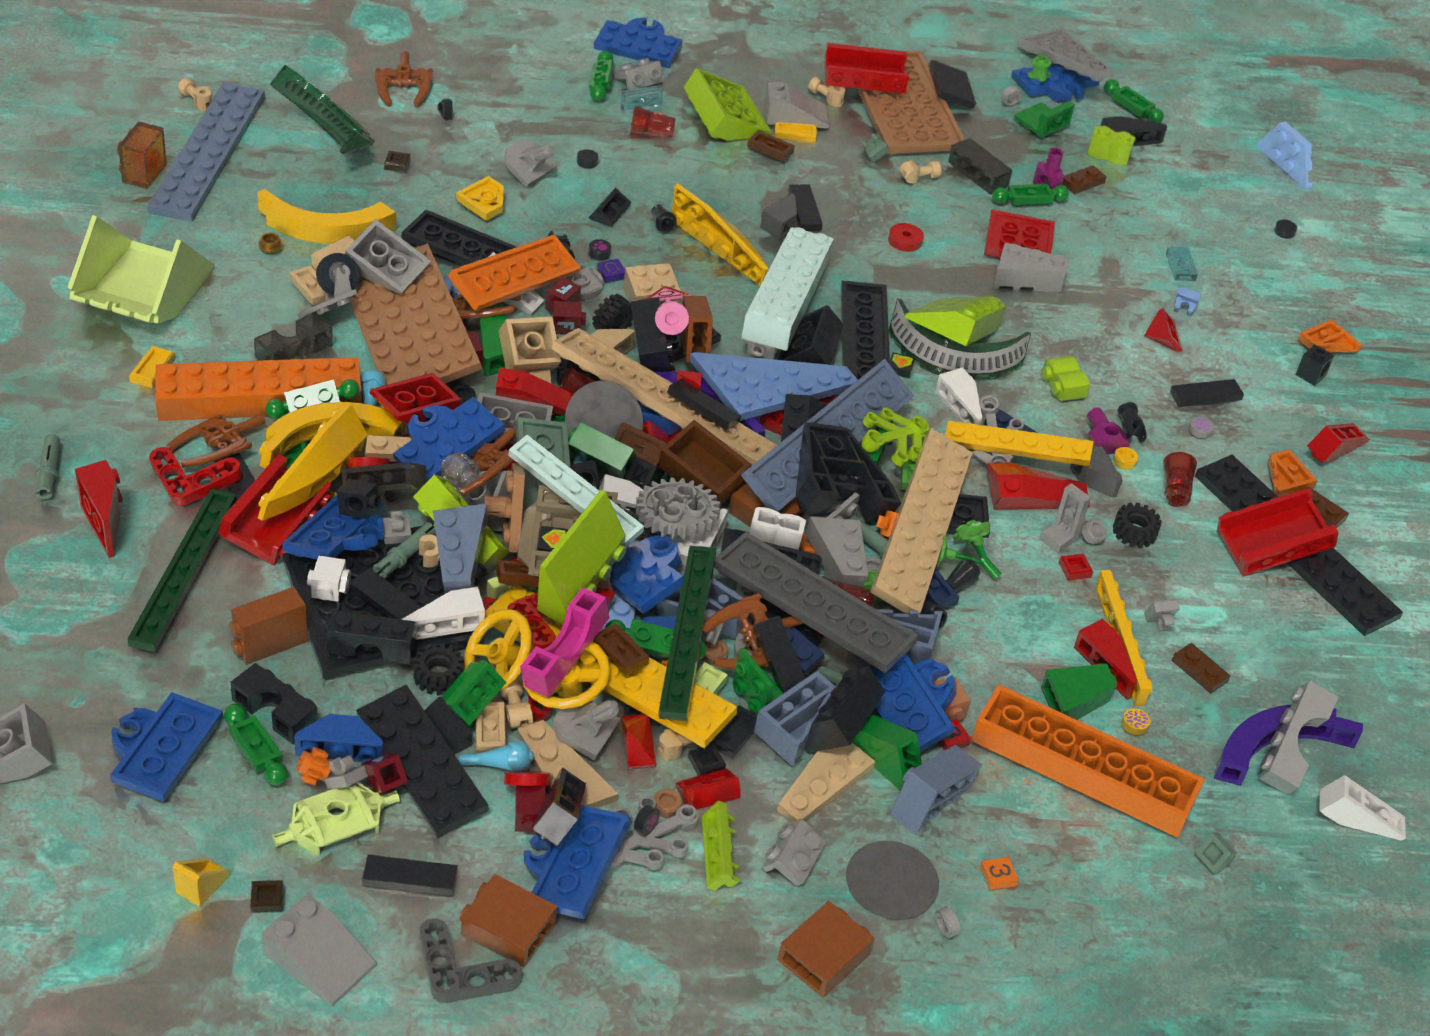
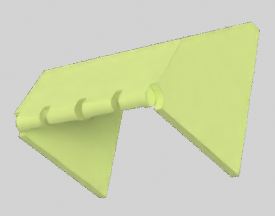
[67,215,214,324]

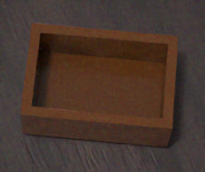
[658,420,752,506]

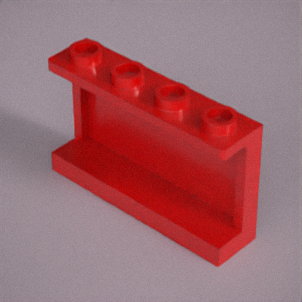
[824,43,909,94]
[219,454,332,566]
[1217,488,1339,576]

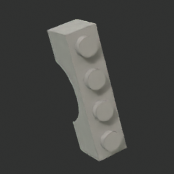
[1259,680,1339,795]

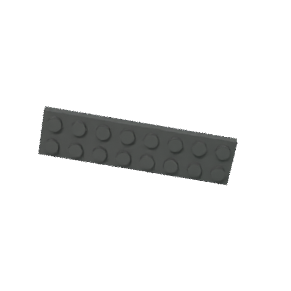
[714,532,918,673]

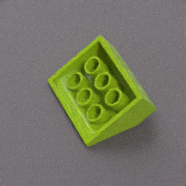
[683,68,773,141]
[904,296,1006,346]
[537,489,626,625]

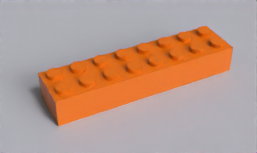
[155,357,362,421]
[971,684,1205,838]

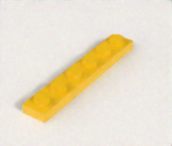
[945,420,1094,466]
[1095,570,1152,706]

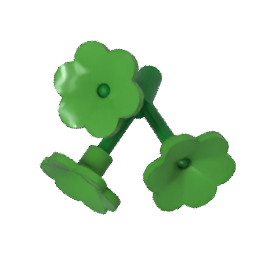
[936,520,1002,580]

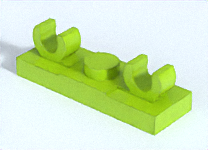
[701,801,740,891]

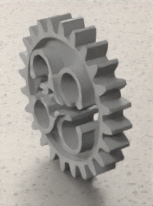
[636,478,720,540]

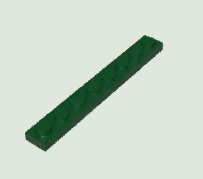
[127,489,237,652]
[658,545,716,721]

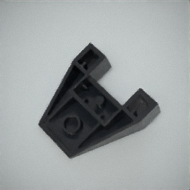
[796,422,901,522]

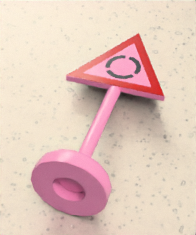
[646,286,691,335]

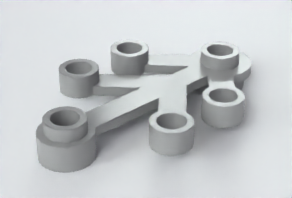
[966,395,1024,471]
[610,796,699,870]

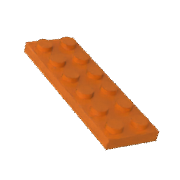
[448,234,581,311]

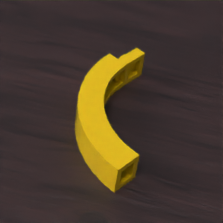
[258,189,396,244]
[259,402,406,468]

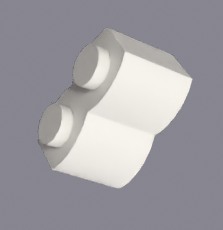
[749,507,806,550]

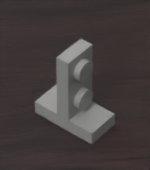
[1039,483,1091,553]

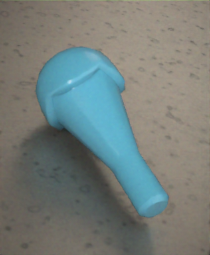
[360,370,386,406]
[458,740,534,772]

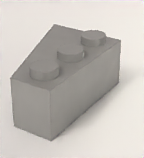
[992,243,1070,292]
[805,516,869,598]

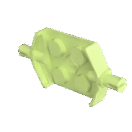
[272,782,400,856]

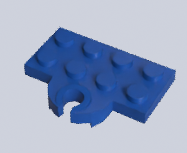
[593,17,682,69]
[1011,64,1099,103]
[393,397,506,485]
[282,495,385,560]
[610,535,683,614]
[869,653,957,753]
[110,692,223,802]
[523,805,632,919]

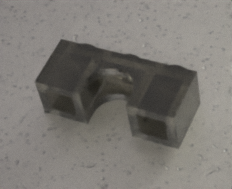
[254,312,333,361]

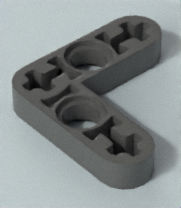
[420,918,522,1003]

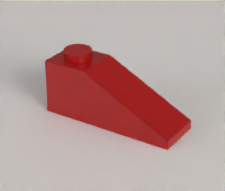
[496,368,573,415]
[1307,423,1370,463]
[1074,618,1137,700]

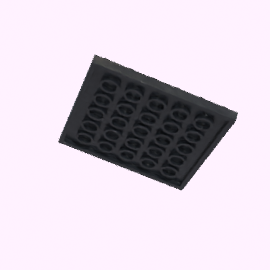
[282,523,485,679]

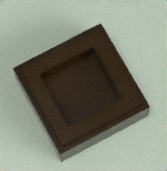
[384,151,410,173]
[250,880,283,913]

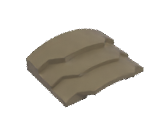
[517,485,618,589]

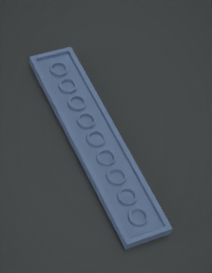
[147,82,265,222]
[741,359,914,512]

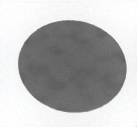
[565,381,643,439]
[846,841,939,919]

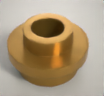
[259,232,282,253]

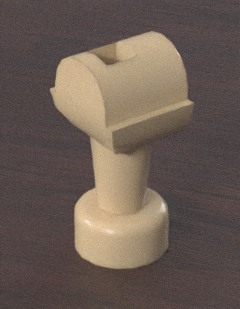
[808,77,846,107]
[178,78,212,111]
[899,160,941,185]
[500,679,533,729]
[657,729,692,761]

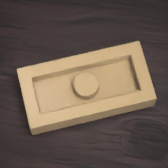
[289,266,325,306]
[365,435,411,462]
[476,702,505,753]

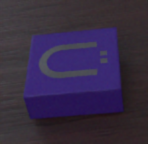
[597,259,625,283]

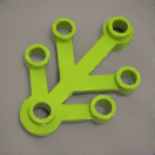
[861,407,929,467]

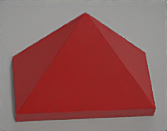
[1144,308,1182,352]
[621,714,656,769]

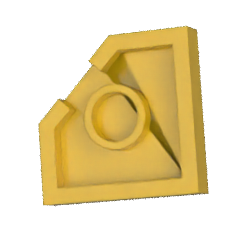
[456,176,504,221]

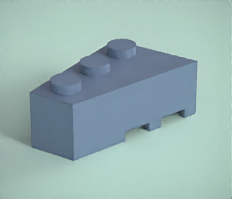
[433,503,488,594]
[656,568,753,639]
[876,609,943,665]
[754,671,836,767]
[890,745,982,834]

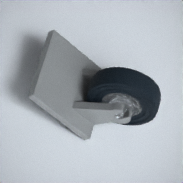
[297,253,360,319]

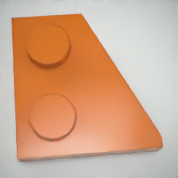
[1298,319,1362,352]
[1268,449,1317,497]

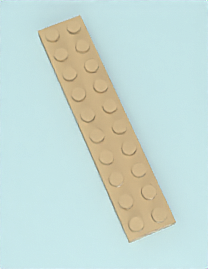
[551,328,777,465]
[870,428,972,614]

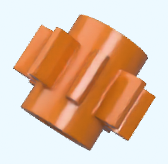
[876,511,898,539]
[296,747,331,786]

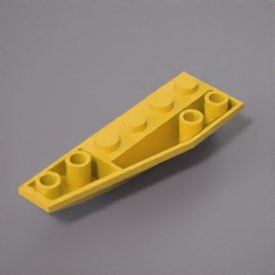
[672,183,769,286]
[258,402,367,521]

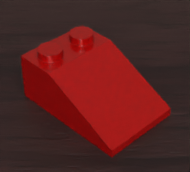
[370,373,461,423]
[75,460,123,558]

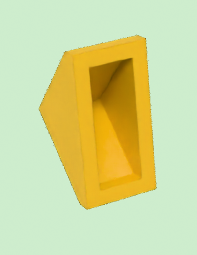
[173,858,231,907]

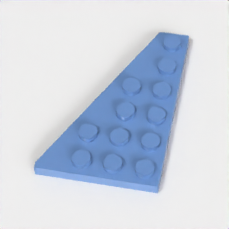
[690,352,858,421]

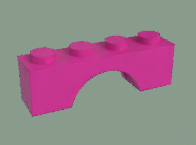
[520,587,609,697]

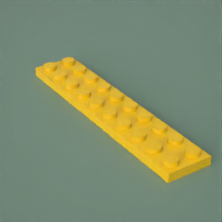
[485,585,737,748]

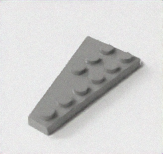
[1017,28,1112,81]

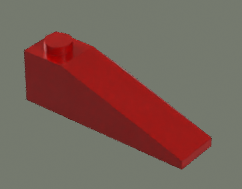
[987,463,1090,510]

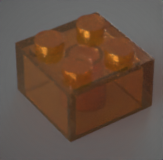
[117,121,167,189]

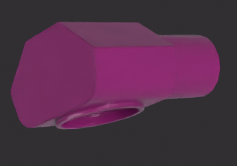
[1032,147,1064,189]
[1087,408,1131,454]

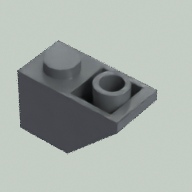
[760,194,797,240]
[1070,446,1122,497]

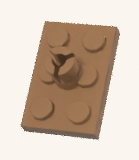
[483,463,525,553]

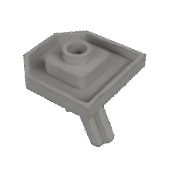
[504,139,557,187]
[552,700,621,760]

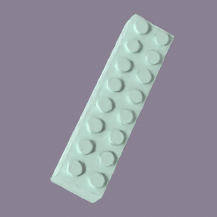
[741,227,834,351]

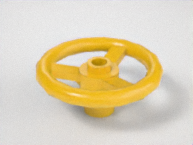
[464,609,532,690]
[522,641,611,710]

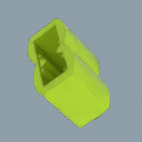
[1087,126,1135,166]
[1041,355,1090,401]

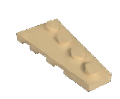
[517,720,618,808]
[777,743,876,823]

